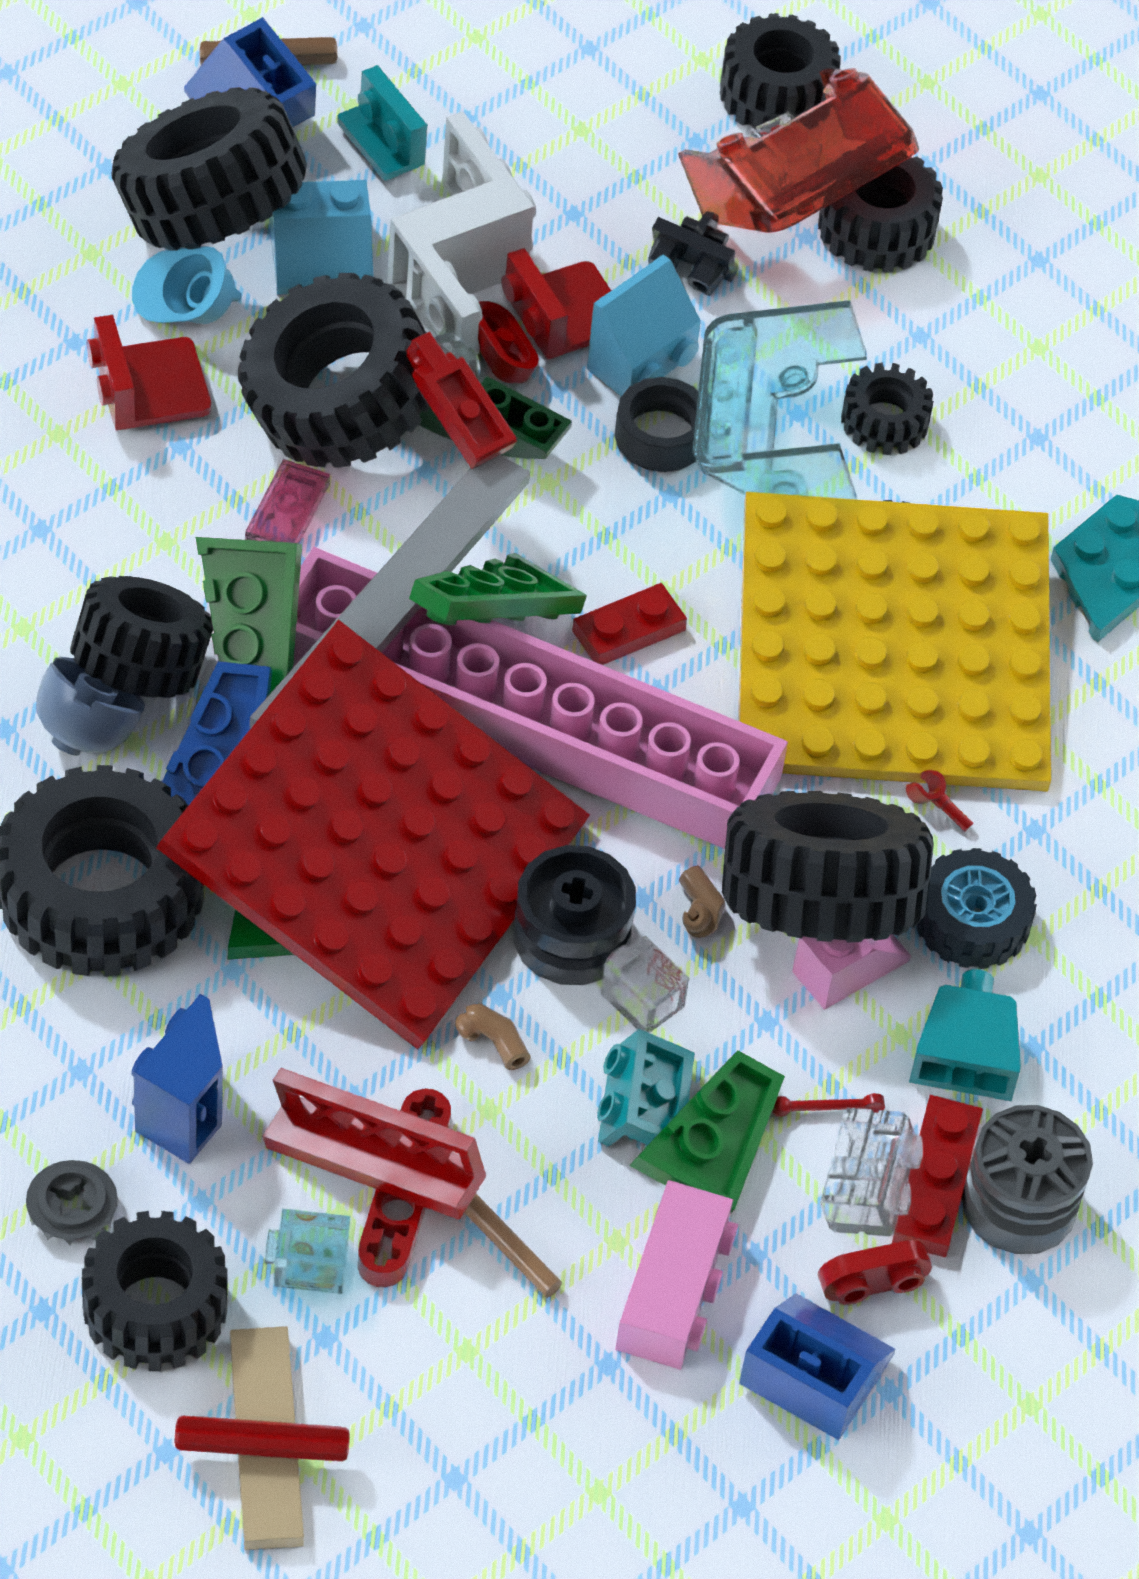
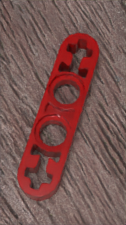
[357,1088,451,1287]

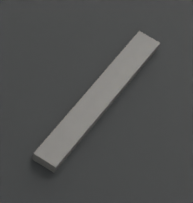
[250,455,530,728]

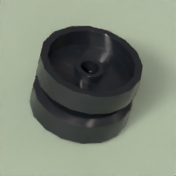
[513,845,636,986]

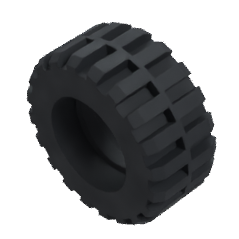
[111,87,307,251]
[238,273,430,468]
[0,765,204,977]
[721,790,934,943]

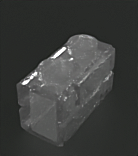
[820,1108,923,1237]

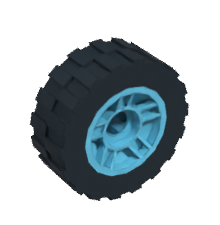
[916,848,1037,969]

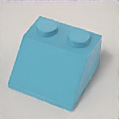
[269,180,374,295]
[587,254,701,396]

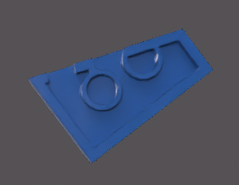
[162,661,273,805]

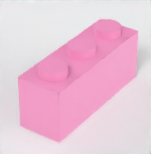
[615,1180,738,1370]

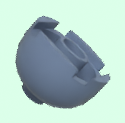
[36,656,146,756]

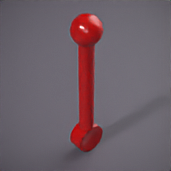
[772,1093,886,1117]

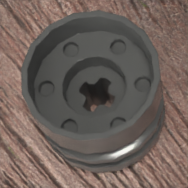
[962,1105,1094,1254]

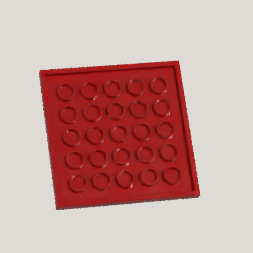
[156,619,590,1050]

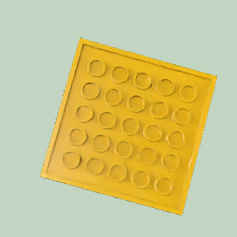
[738,492,1051,792]

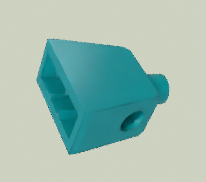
[909,969,1021,1102]

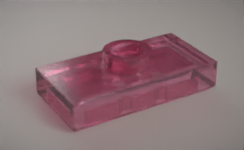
[245,459,330,544]

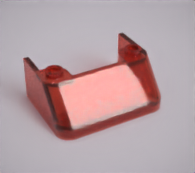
[677,68,920,233]

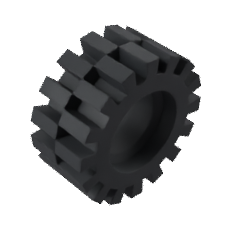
[841,362,934,455]

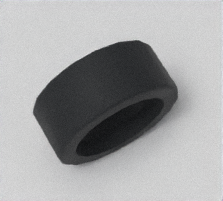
[614,377,711,472]

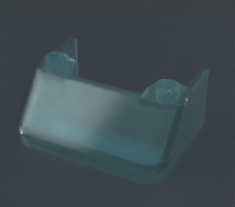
[693,300,867,499]

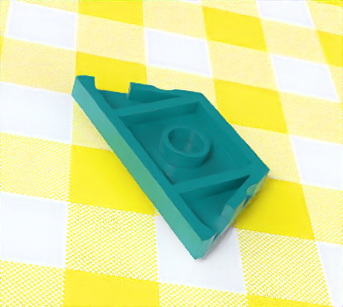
[1050,494,1139,643]

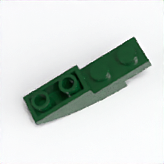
[419,376,572,459]

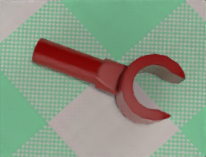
[905,770,974,832]

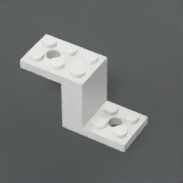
[387,111,537,374]

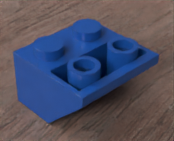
[184,17,316,128]
[131,993,223,1165]
[739,1293,896,1440]

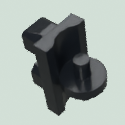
[648,211,738,296]

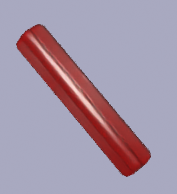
[174,1415,350,1462]

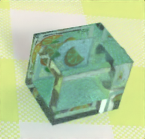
[265,1208,351,1294]

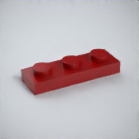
[892,1094,983,1258]

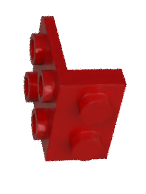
[501,248,612,360]
[86,314,211,431]

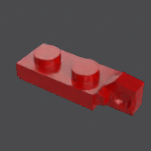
[406,331,517,469]

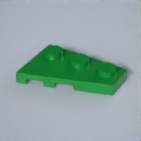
[629,1050,785,1214]

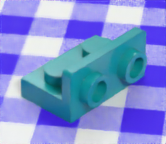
[337,65,428,180]
[597,1028,695,1147]

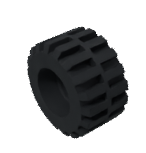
[719,13,841,137]
[818,145,943,273]
[70,576,213,698]
[81,1210,228,1372]

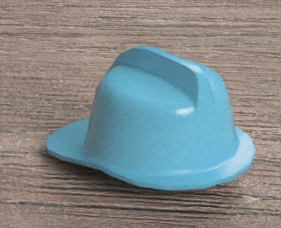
[132,246,242,324]

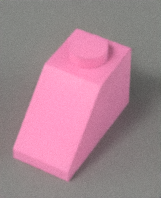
[792,934,911,1010]

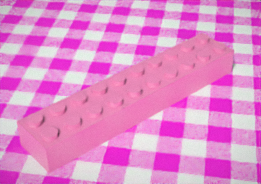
[293,547,788,849]

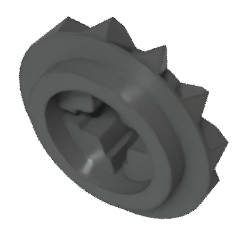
[26,1160,118,1246]

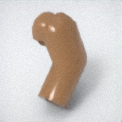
[679,865,726,938]
[455,1003,531,1070]

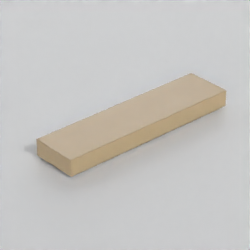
[230,1326,304,1550]

